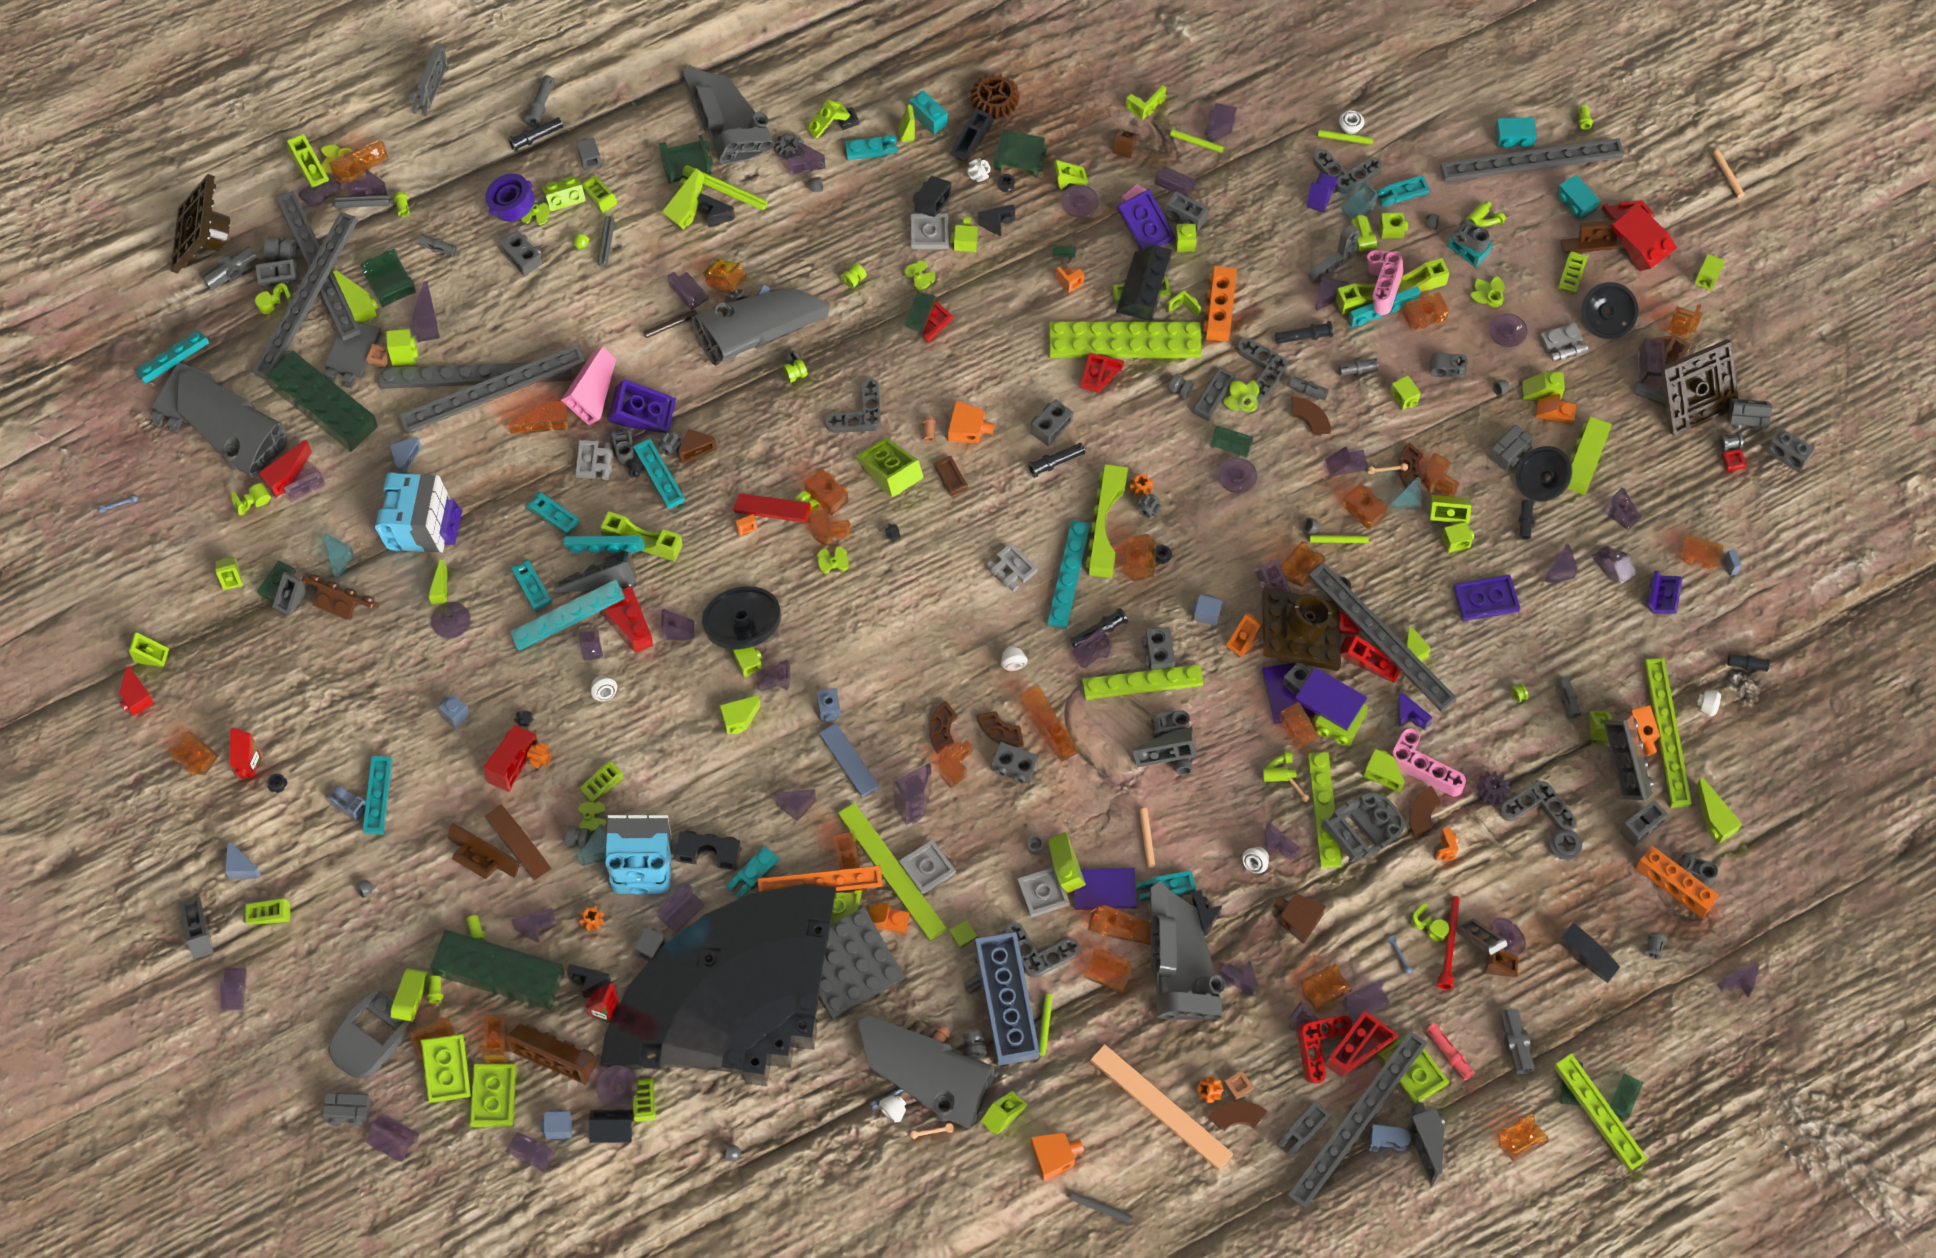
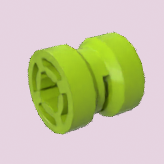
[840,262,867,289]
[783,358,808,383]
[794,491,820,518]

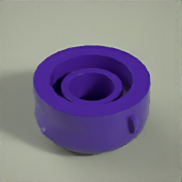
[485,173,535,222]

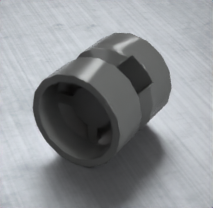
[264,236,297,261]

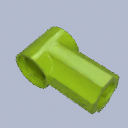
[1351,215,1377,252]

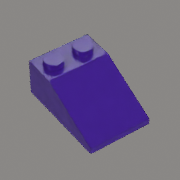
[608,379,676,433]

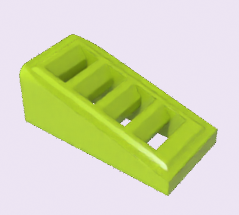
[898,104,915,142]
[582,175,617,213]
[1558,252,1588,294]
[429,560,447,604]
[580,760,624,802]
[245,898,290,925]
[632,1078,656,1122]

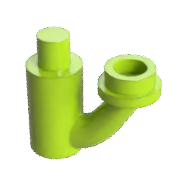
[1466,201,1506,227]
[1263,750,1297,782]

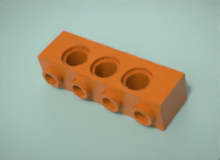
[1203,266,1237,342]
[1636,846,1719,919]

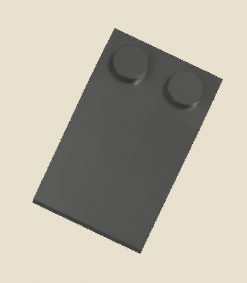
[1407,1108,1445,1187]

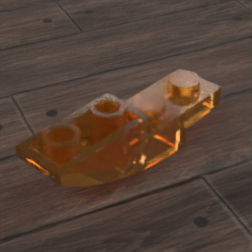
[1020,685,1079,762]

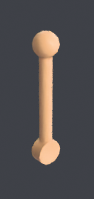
[1367,463,1408,474]
[1289,778,1310,802]
[910,1123,954,1139]

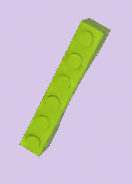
[1335,258,1449,315]
[1086,464,1128,579]

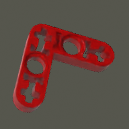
[1297,1015,1352,1084]

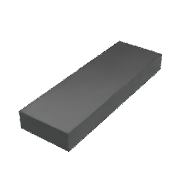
[1192,367,1236,421]
[1456,918,1507,955]

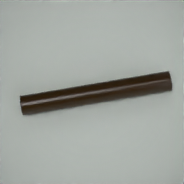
[644,310,697,338]

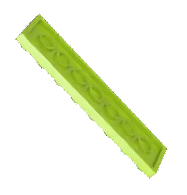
[1049,322,1202,358]

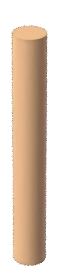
[1713,150,1744,198]
[1139,808,1155,867]

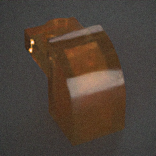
[1423,452,1460,496]
[809,509,851,546]
[939,740,972,788]

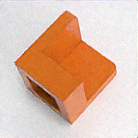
[1055,266,1084,293]

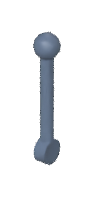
[98,495,138,513]
[1388,936,1412,974]
[870,1088,903,1109]

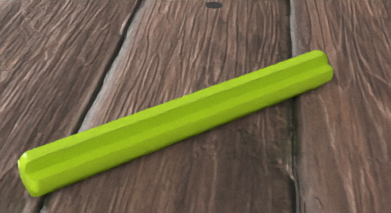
[682,165,768,210]

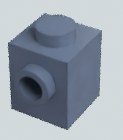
[1192,595,1223,626]
[817,688,841,722]
[438,693,470,729]
[540,1109,572,1139]

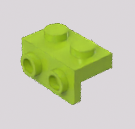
[542,176,586,211]

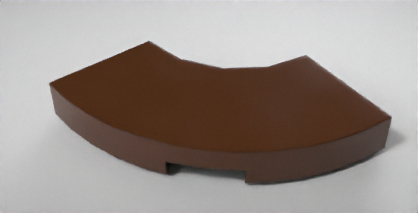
[1291,397,1331,434]
[1398,443,1425,493]
[930,701,958,754]
[977,711,1024,747]
[1409,786,1441,837]
[1208,1102,1267,1132]

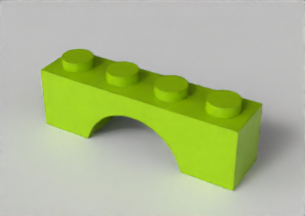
[601,511,683,562]

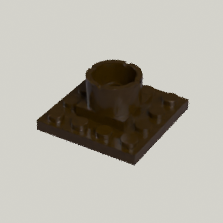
[171,174,230,274]
[1661,339,1739,436]
[1262,587,1341,671]

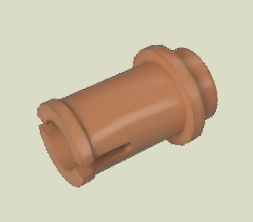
[921,416,937,442]
[932,1026,950,1043]

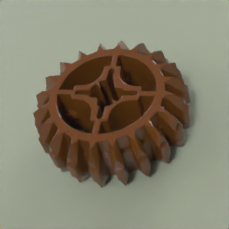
[970,73,1020,120]

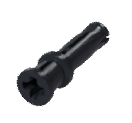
[508,117,563,152]
[1275,321,1333,345]
[1028,443,1085,478]
[1070,608,1128,649]

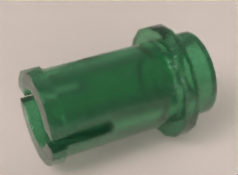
[1052,244,1076,259]

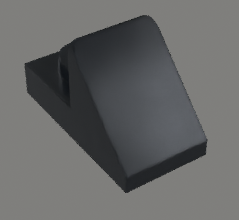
[698,193,735,227]
[977,204,1015,236]
[1192,890,1222,936]
[567,964,611,998]

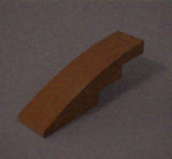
[485,804,551,881]

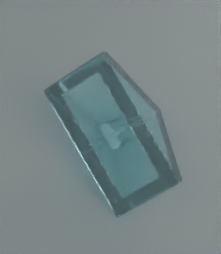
[1341,181,1378,220]
[1389,477,1422,509]
[324,535,354,578]
[578,824,607,866]

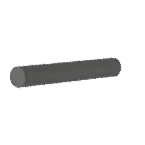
[1069,1192,1132,1224]

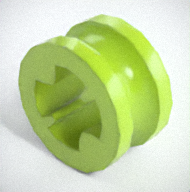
[1511,683,1529,703]

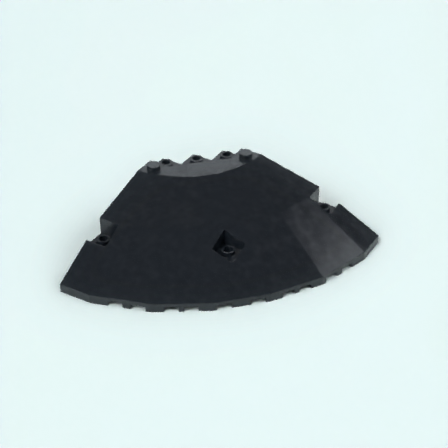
[600,884,837,1086]

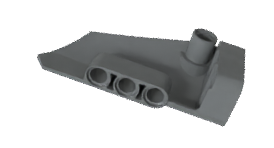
[682,65,774,164]
[692,288,830,366]
[178,370,288,477]
[1150,881,1225,1020]
[858,1015,994,1129]

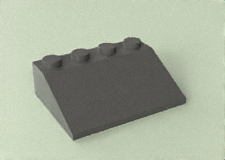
[1604,715,1653,801]

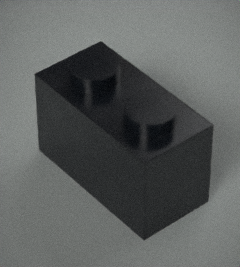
[913,176,951,217]

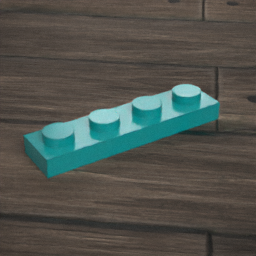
[1348,286,1421,327]
[135,330,209,384]
[633,439,685,510]
[563,535,645,554]
[363,756,393,835]

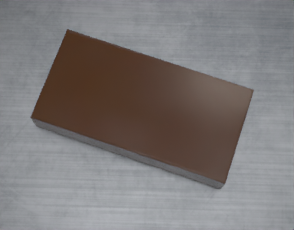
[934,456,968,496]

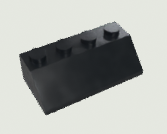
[1116,245,1172,321]

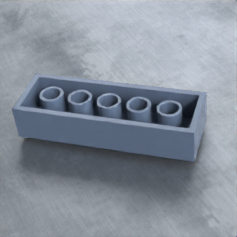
[974,932,1040,1066]

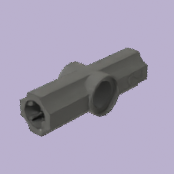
[202,246,258,291]
[1500,1008,1535,1074]

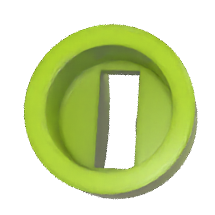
[574,234,590,249]

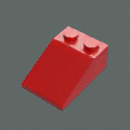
[1610,204,1677,271]

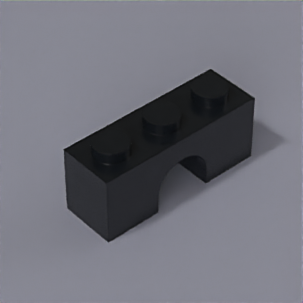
[675,831,741,871]

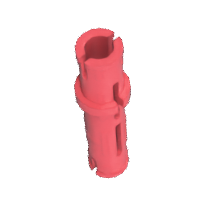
[1425,1023,1475,1080]

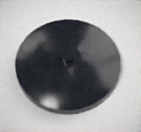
[702,586,782,649]

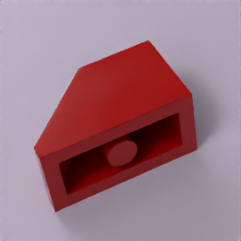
[119,666,154,716]

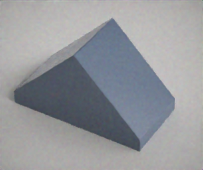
[389,437,422,474]
[225,842,261,879]

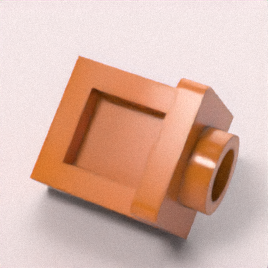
[1436,827,1459,861]

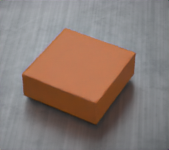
[735,514,757,535]

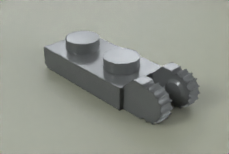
[1277,1101,1332,1157]

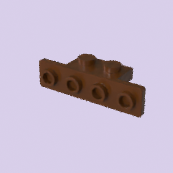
[1560,220,1624,254]
[302,574,379,620]
[447,823,520,879]

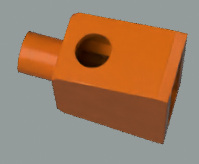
[948,401,995,443]
[1628,705,1660,756]
[1031,1133,1084,1181]

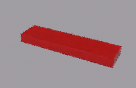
[733,493,812,523]

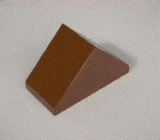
[1113,130,1139,158]
[678,429,716,464]
[1485,948,1518,977]

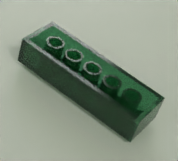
[265,351,378,452]
[430,929,565,1010]

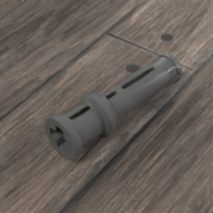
[524,75,555,127]

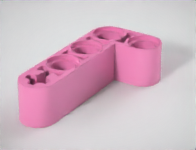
[1367,250,1403,315]
[1392,728,1466,796]

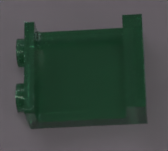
[994,130,1048,177]
[659,135,714,184]
[361,249,416,307]

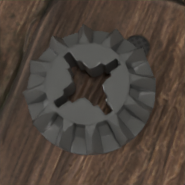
[775,132,804,159]
[1549,829,1582,861]

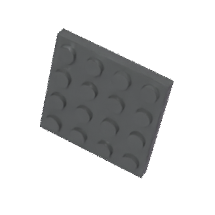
[816,907,905,1020]

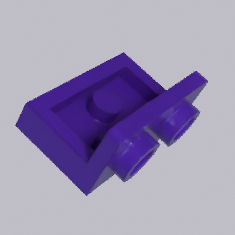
[439,499,462,545]
[1647,571,1683,614]

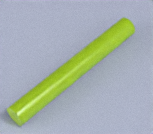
[1170,129,1224,153]
[1318,129,1373,145]
[1309,535,1369,543]
[1038,994,1053,1056]

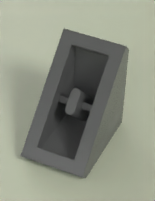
[272,572,306,616]

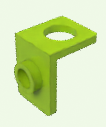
[1167,290,1201,318]

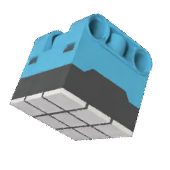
[375,472,451,553]
[605,815,672,895]

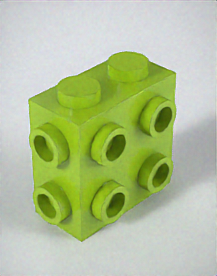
[1313,704,1368,747]

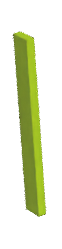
[1644,658,1692,808]
[838,802,947,941]

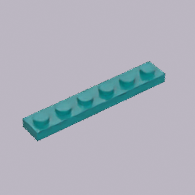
[1047,520,1091,629]
[510,580,625,651]

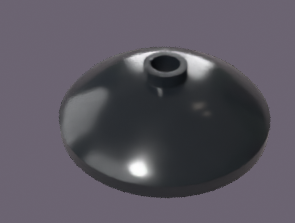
[1581,282,1639,339]
[1516,446,1573,502]

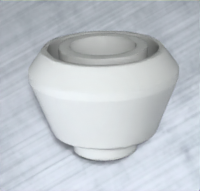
[1339,111,1364,134]
[1001,646,1028,671]
[591,675,617,701]
[1697,690,1721,717]
[1242,847,1269,873]
[879,1095,906,1123]

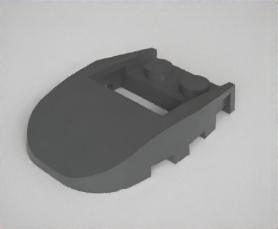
[1321,793,1405,862]
[330,989,416,1078]

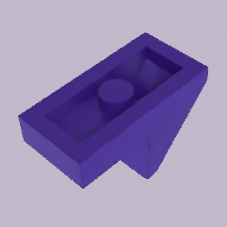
[1307,172,1338,213]
[1397,692,1432,730]

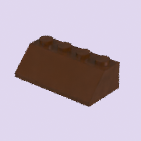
[506,1024,597,1085]

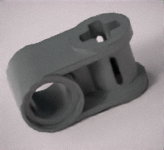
[1452,220,1490,252]
[1431,352,1468,378]
[611,427,634,466]
[1150,710,1190,738]
[1680,852,1718,887]

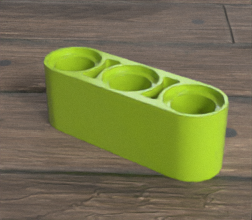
[391,968,428,1022]

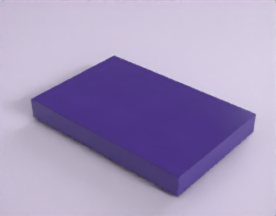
[1116,189,1176,250]
[1453,574,1521,622]
[1262,663,1314,724]
[1295,667,1368,731]
[1074,868,1137,910]

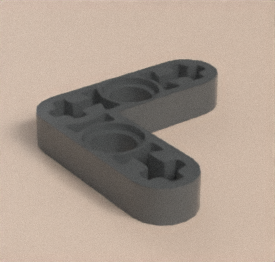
[1313,149,1382,194]
[1308,224,1360,283]
[1237,338,1288,403]
[825,378,881,433]
[1500,781,1577,831]
[1005,922,1080,978]

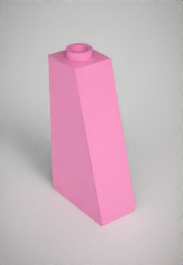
[561,347,616,425]

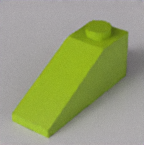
[287,134,329,188]
[662,168,704,230]
[333,270,378,323]
[1696,777,1742,843]
[1048,832,1086,893]

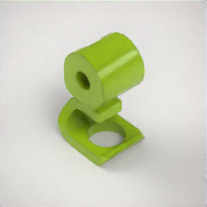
[255,283,292,315]
[231,483,271,515]
[1410,903,1449,942]

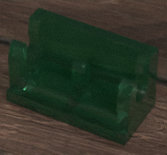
[1210,426,1253,458]

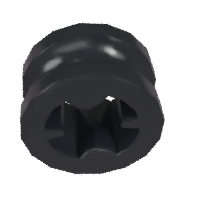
[998,174,1015,192]

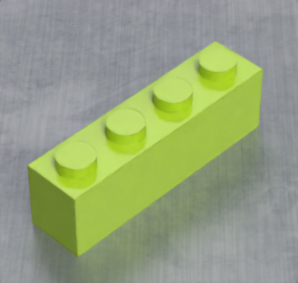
[1567,416,1612,495]

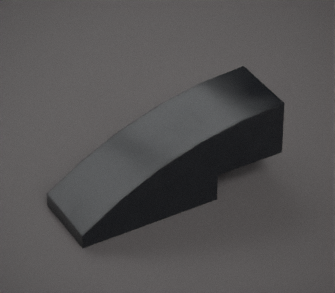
[950,108,994,162]
[1559,923,1620,983]

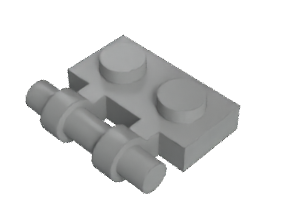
[1540,323,1588,361]
[576,440,614,480]
[987,543,1038,592]

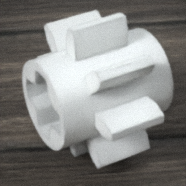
[967,158,990,182]

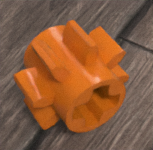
[1129,473,1153,497]
[527,742,552,769]
[579,905,604,932]
[1197,1076,1224,1103]

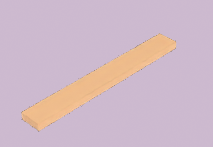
[1091,1045,1233,1171]

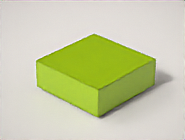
[949,920,978,949]

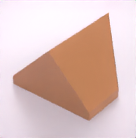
[1654,335,1691,371]

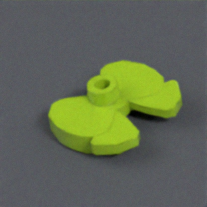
[521,203,550,225]
[905,261,936,290]
[817,546,849,574]
[578,801,607,833]

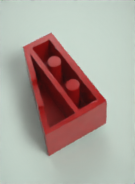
[599,586,653,652]
[483,725,538,792]
[1325,1010,1399,1078]

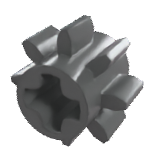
[724,288,748,303]
[657,432,681,456]
[1137,494,1162,518]

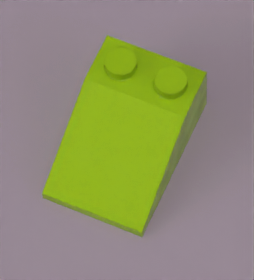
[856,437,924,497]

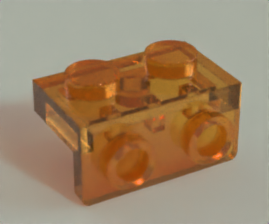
[1667,304,1703,339]
[1679,535,1724,570]
[1279,541,1326,587]
[168,731,219,776]
[1084,949,1133,993]
[1301,963,1352,1010]
[409,1018,455,1063]
[1497,1113,1549,1163]

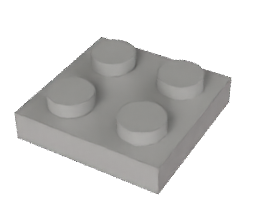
[911,213,949,249]
[899,839,956,895]
[1017,867,1070,918]

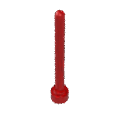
[1437,896,1460,990]

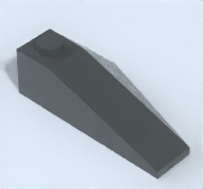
[554,551,637,593]

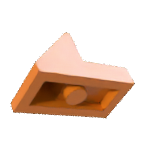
[1535,394,1577,424]
[1226,613,1263,657]
[868,903,910,934]

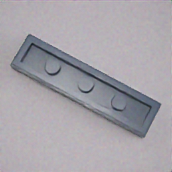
[819,723,879,798]

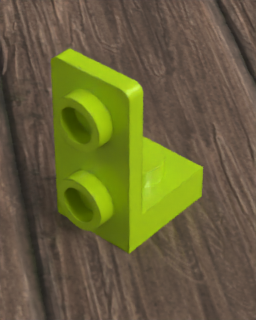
[1125,85,1166,120]
[806,100,850,139]
[1695,254,1725,291]

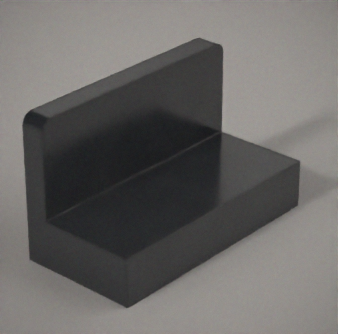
[588,1110,633,1143]

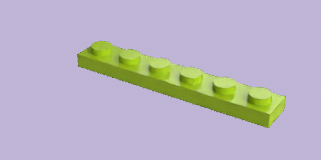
[1082,665,1204,700]
[1308,752,1341,868]
[1553,1053,1647,1172]

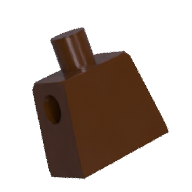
[1273,894,1327,944]

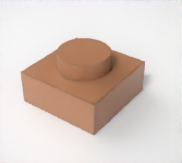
[366,344,390,368]
[1224,1070,1254,1100]

